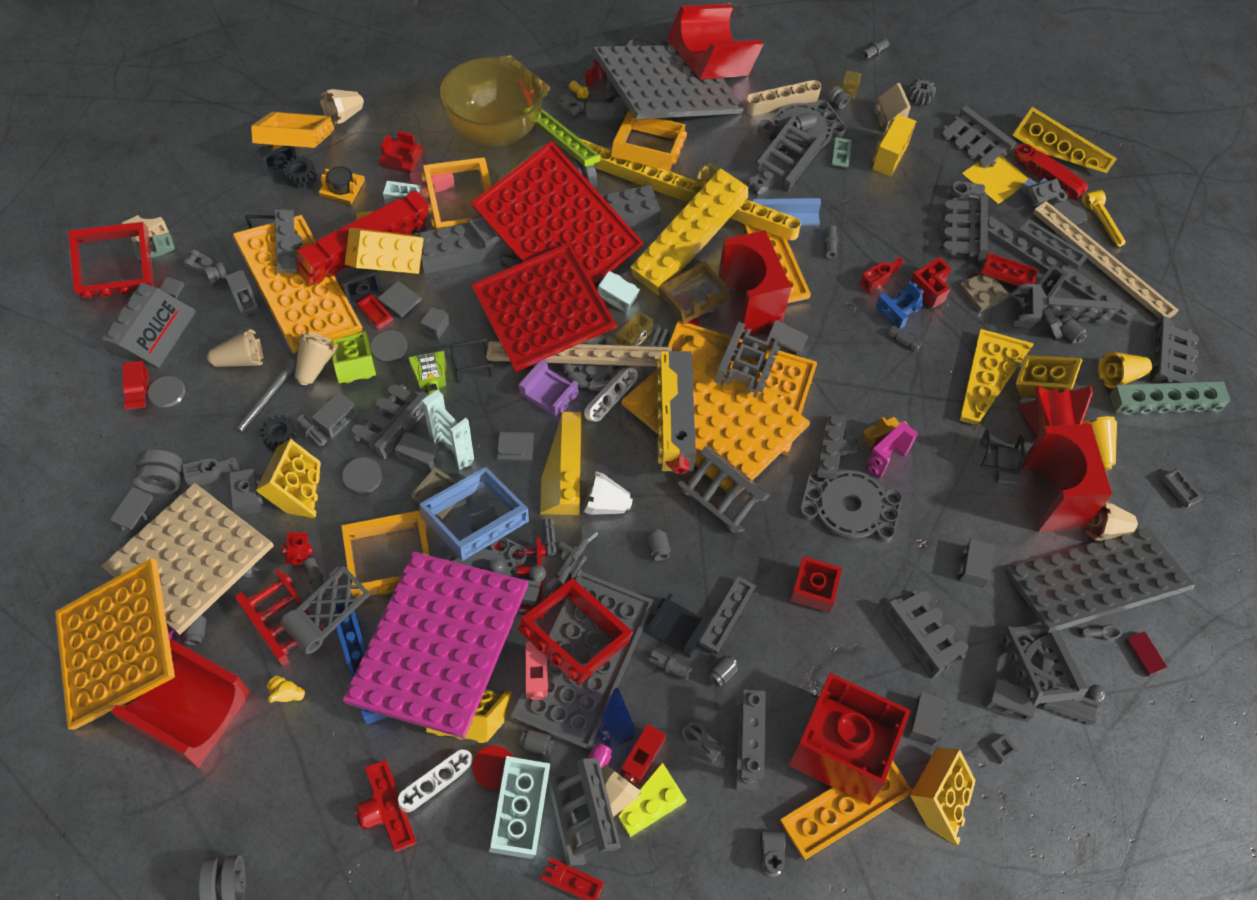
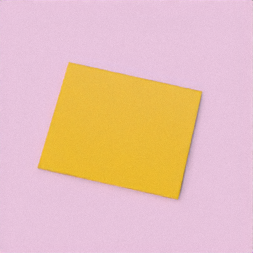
[962,156,1029,204]

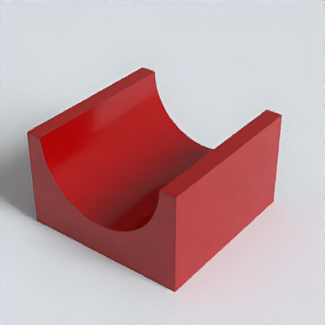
[667,4,764,80]
[718,230,792,339]
[1021,424,1113,532]
[111,638,251,768]
[788,673,911,805]

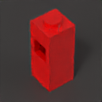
[621,724,666,785]

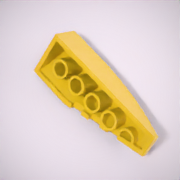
[1012,107,1117,173]
[540,412,581,515]

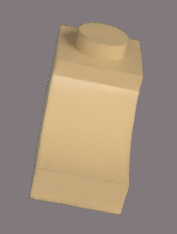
[122,215,169,242]

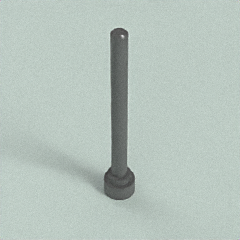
[236,358,297,433]

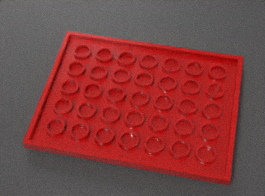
[471,141,644,285]

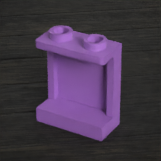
[519,360,579,417]

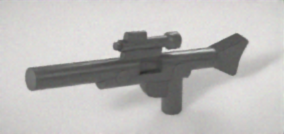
[545,528,598,599]

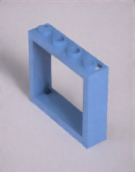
[419,467,529,561]

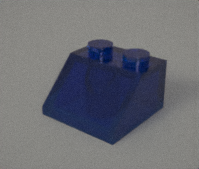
[599,688,635,749]

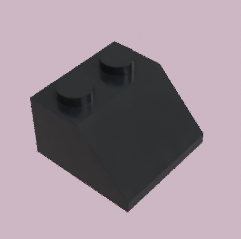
[255,145,296,176]
[339,269,383,305]

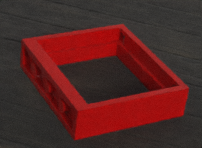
[68,222,154,299]
[518,578,633,686]

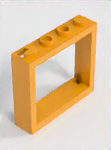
[611,111,687,171]
[251,112,334,148]
[421,157,492,229]
[342,510,430,599]

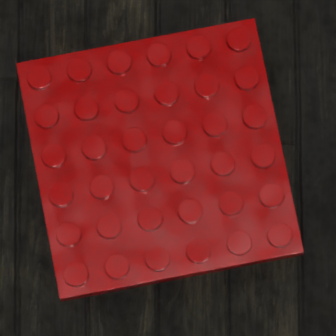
[471,242,617,372]

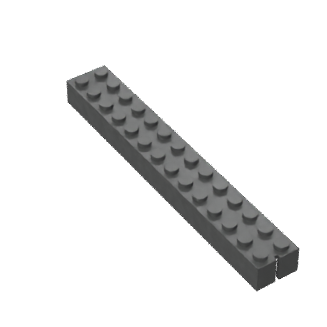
[415,185,661,274]

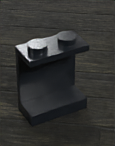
[647,593,712,658]

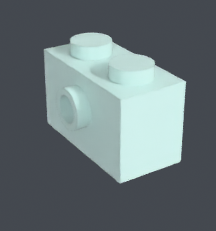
[383,181,423,206]
[597,271,640,313]

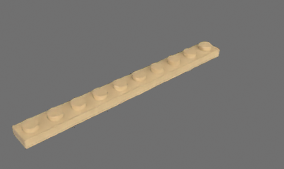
[1033,201,1178,319]
[486,341,672,367]

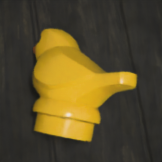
[267,676,305,703]

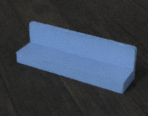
[752,198,821,225]

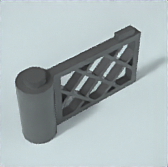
[280,565,371,654]

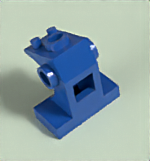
[876,281,923,330]

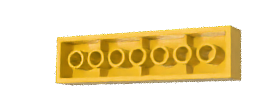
[631,168,748,296]

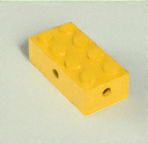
[345,228,423,274]

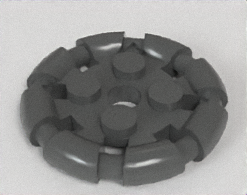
[562,335,628,391]

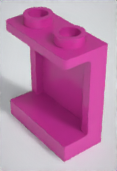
[866,421,918,478]

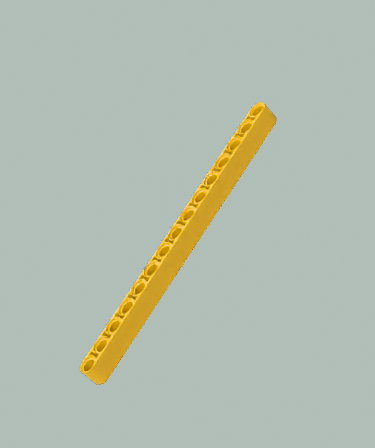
[569,138,801,240]

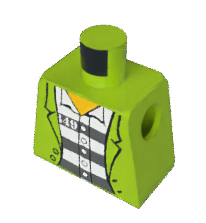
[409,351,446,395]

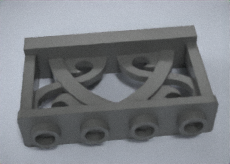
[1002,625,1088,706]

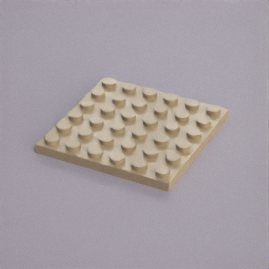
[101,483,274,635]

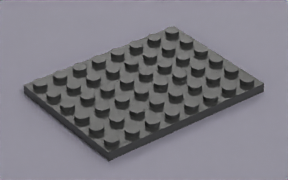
[592,45,744,119]

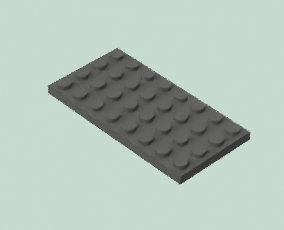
[1006,527,1195,633]
[511,571,655,752]

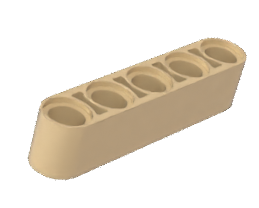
[745,80,821,116]

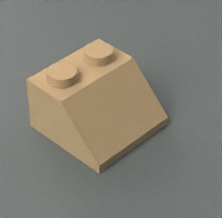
[874,83,911,132]

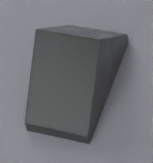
[1038,264,1068,298]

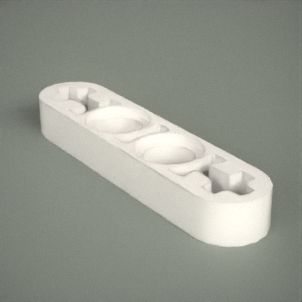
[584,367,638,422]
[398,750,473,812]

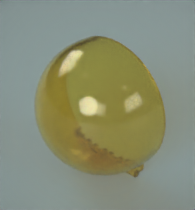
[440,55,550,148]

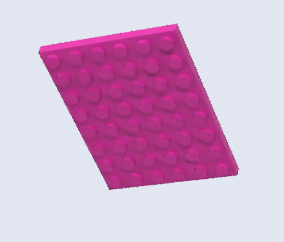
[343,552,529,739]

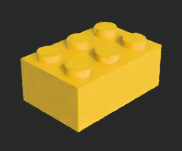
[872,114,916,177]

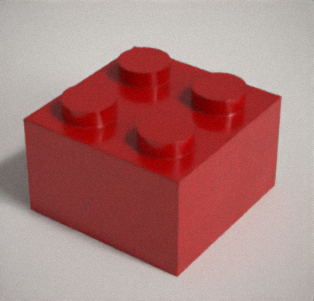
[790,556,842,613]

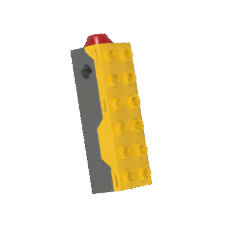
[656,351,696,474]

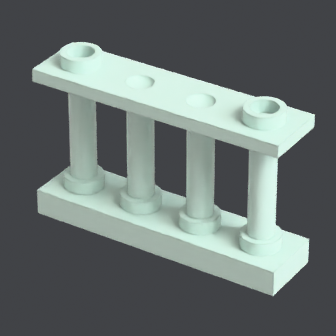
[422,390,474,470]

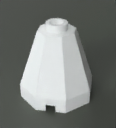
[584,472,633,515]

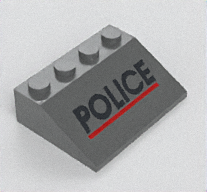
[102,282,196,368]

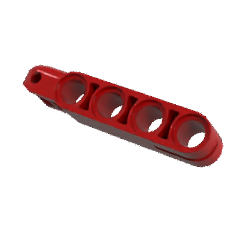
[1014,144,1088,201]

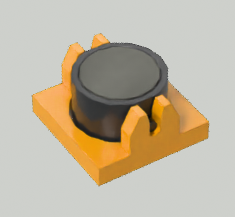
[319,166,365,205]

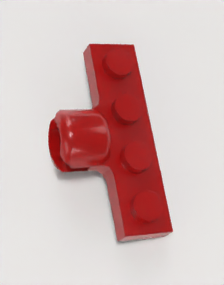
[355,760,416,853]

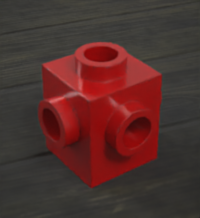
[281,532,312,565]

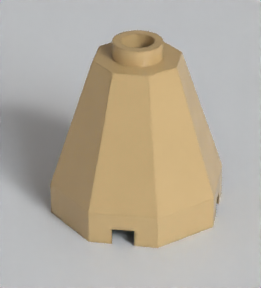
[320,89,364,125]
[1085,501,1138,541]
[601,764,642,817]

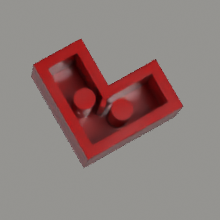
[910,257,952,309]

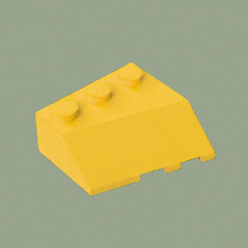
[256,439,321,518]
[426,690,512,743]
[910,747,975,846]

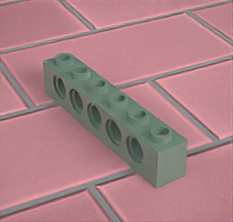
[1110,382,1230,414]

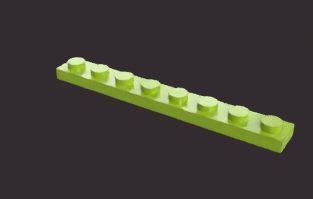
[523,105,600,167]

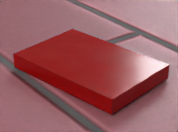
[981,253,1038,286]

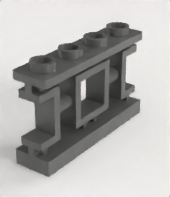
[714,322,780,398]

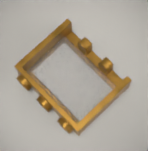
[659,261,729,324]

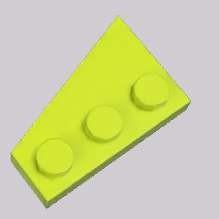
[618,763,686,837]

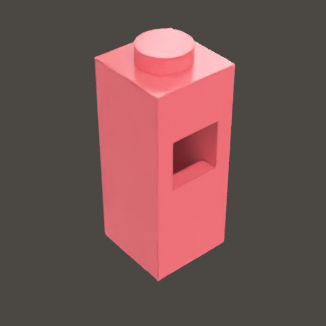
[408,170,455,196]
[526,641,548,700]

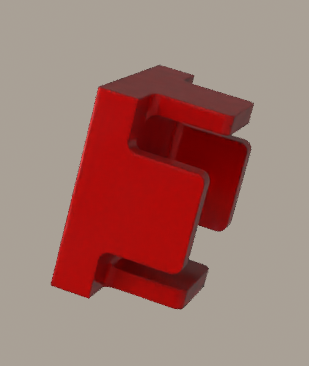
[379,131,424,174]

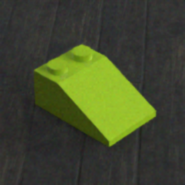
[330,331,376,383]

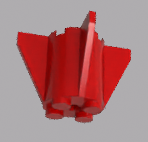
[1019,386,1093,436]

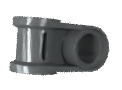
[760,831,785,878]

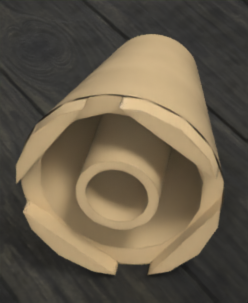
[207,329,264,367]
[295,331,338,385]

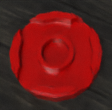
[472,745,513,791]

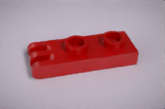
[539,857,604,900]

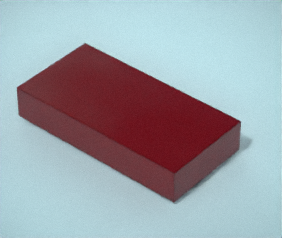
[1125,631,1168,677]

